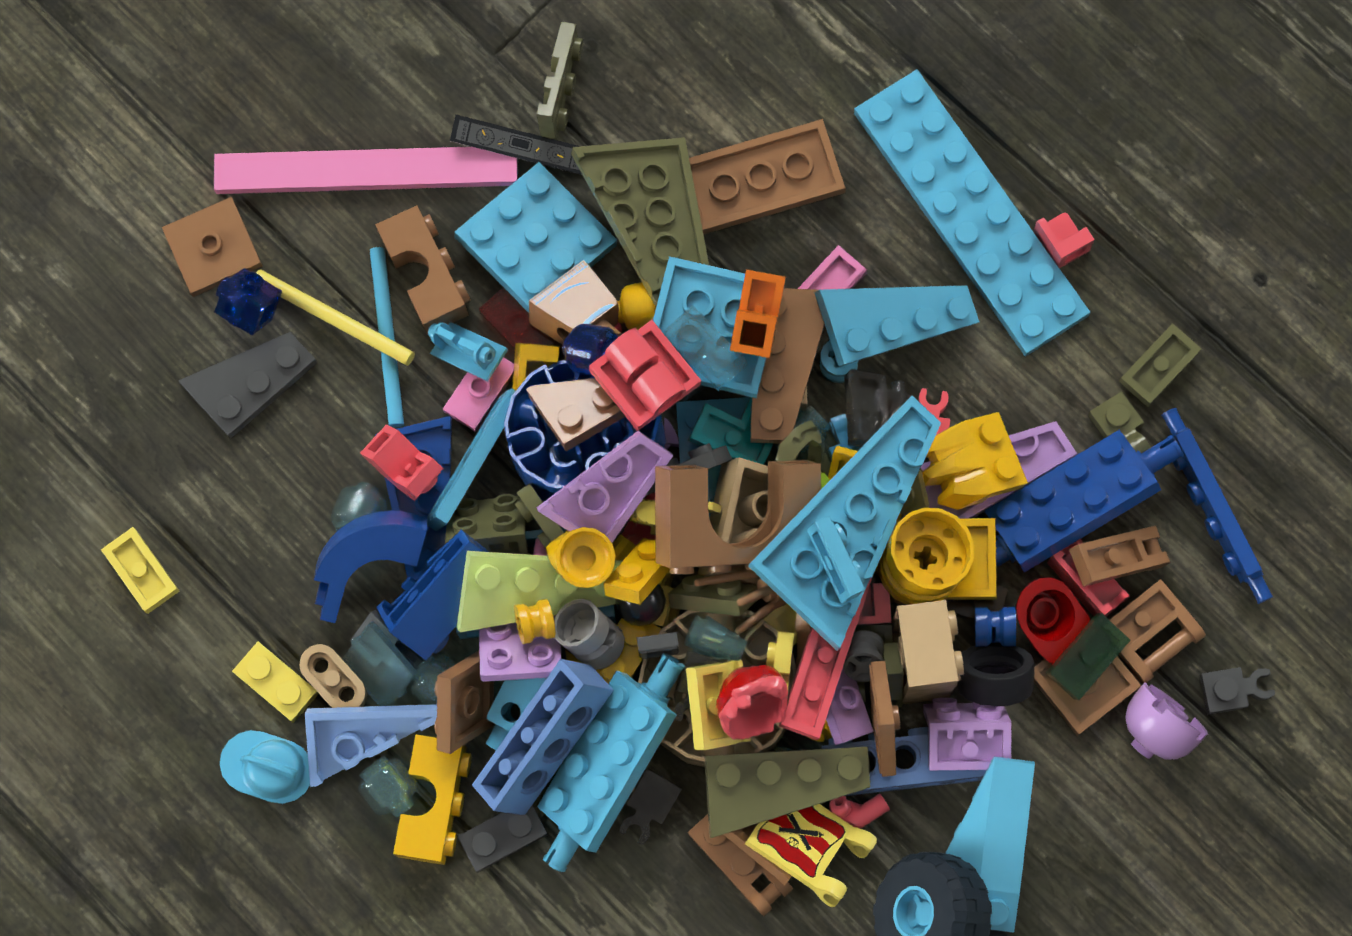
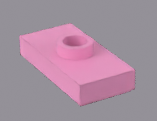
[443,357,514,432]

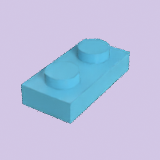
[807,515,865,604]

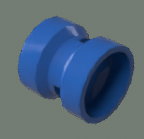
[975,607,1016,647]

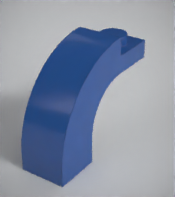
[314,511,427,623]

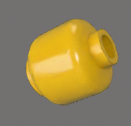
[617,282,656,330]

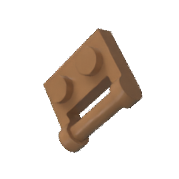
[1098,579,1206,684]

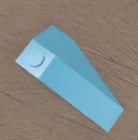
[946,756,1035,933]

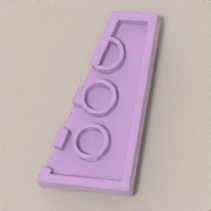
[920,421,1077,519]

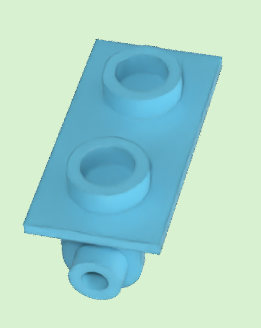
[428,322,508,382]

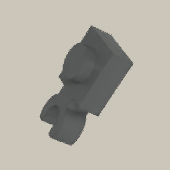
[1199,667,1275,715]

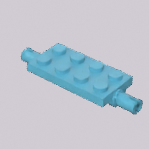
[537,653,686,872]

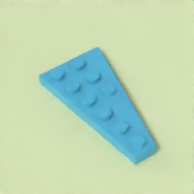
[748,395,941,651]

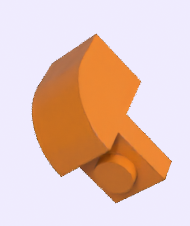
[730,269,786,358]

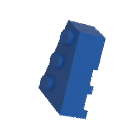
[376,529,489,660]

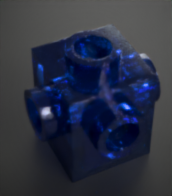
[214,268,282,335]

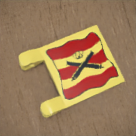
[745,804,877,907]

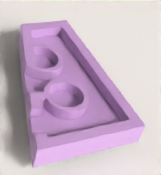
[536,431,673,543]

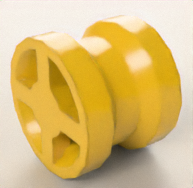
[514,599,556,644]

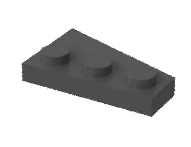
[178,332,317,439]

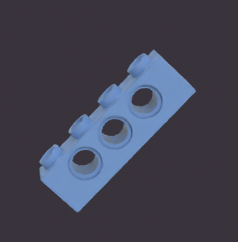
[472,659,613,815]
[821,727,986,796]

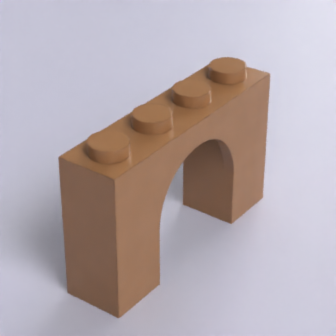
[655,460,821,574]

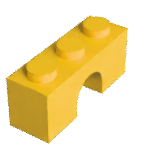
[393,734,472,865]

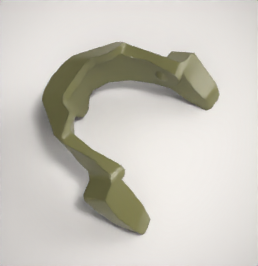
[767,420,830,484]

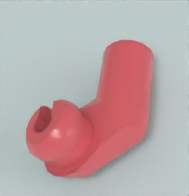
[829,793,890,829]

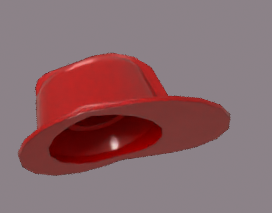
[1016,577,1095,667]

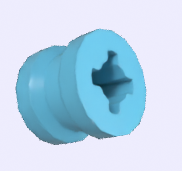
[820,340,859,383]

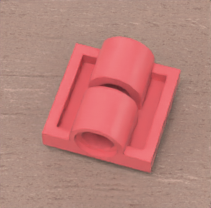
[589,320,701,431]

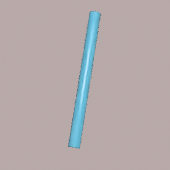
[370,247,404,428]

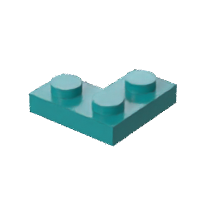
[688,397,773,465]

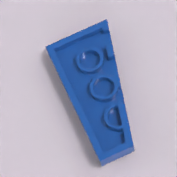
[375,416,452,581]

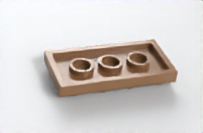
[689,119,846,234]

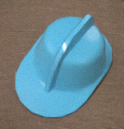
[220,730,310,804]

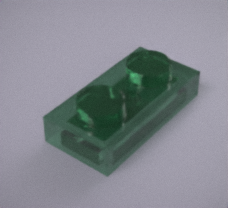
[1046,613,1130,700]

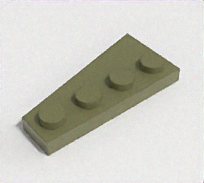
[705,747,870,838]

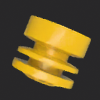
[878,507,974,605]

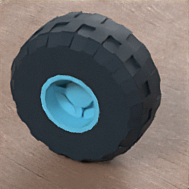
[873,852,992,936]

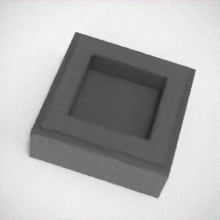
[637,632,680,659]

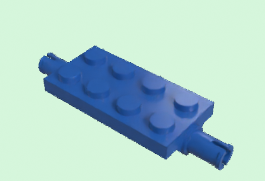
[985,429,1184,572]

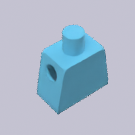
[486,678,547,750]

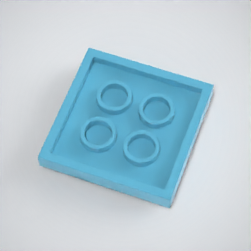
[454,162,617,313]
[653,256,766,398]

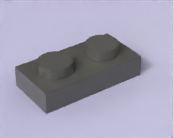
[458,805,548,873]

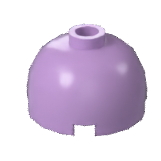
[1125,683,1208,760]

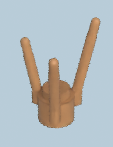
[694,570,787,635]

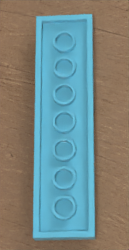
[854,69,1090,357]

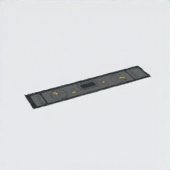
[450,115,582,175]

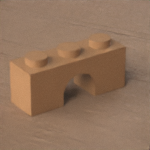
[375,205,471,335]

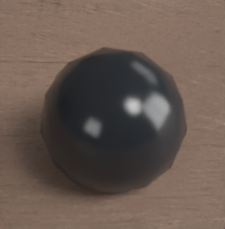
[615,584,666,626]

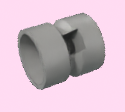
[554,599,625,670]

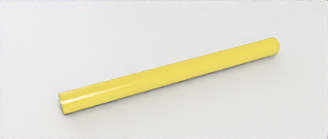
[253,269,415,366]

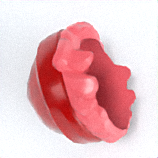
[716,665,788,740]

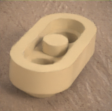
[300,644,367,708]

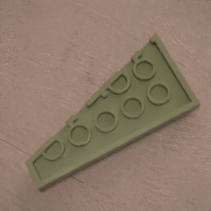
[571,137,709,307]

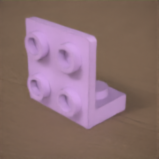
[479,615,562,682]
[923,698,1011,771]

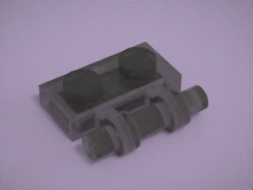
[844,369,910,448]

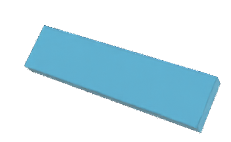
[427,388,515,531]

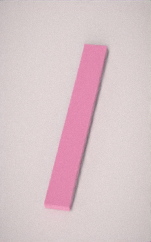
[214,147,518,194]

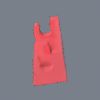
[1047,539,1130,622]

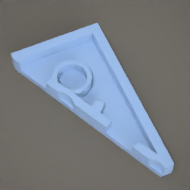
[305,704,437,787]

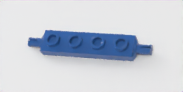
[1161,408,1273,604]

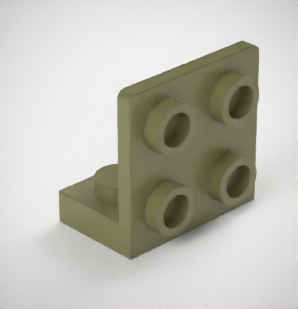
[445,494,529,555]

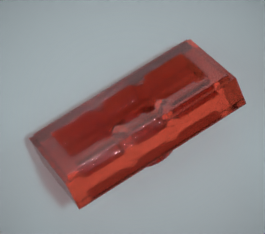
[479,287,558,349]

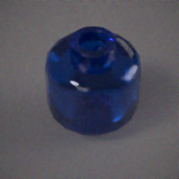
[563,323,618,376]

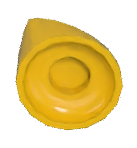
[546,527,616,588]

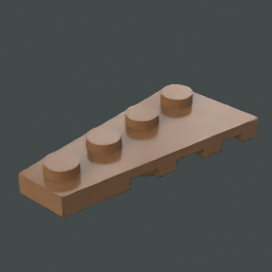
[750,288,825,444]

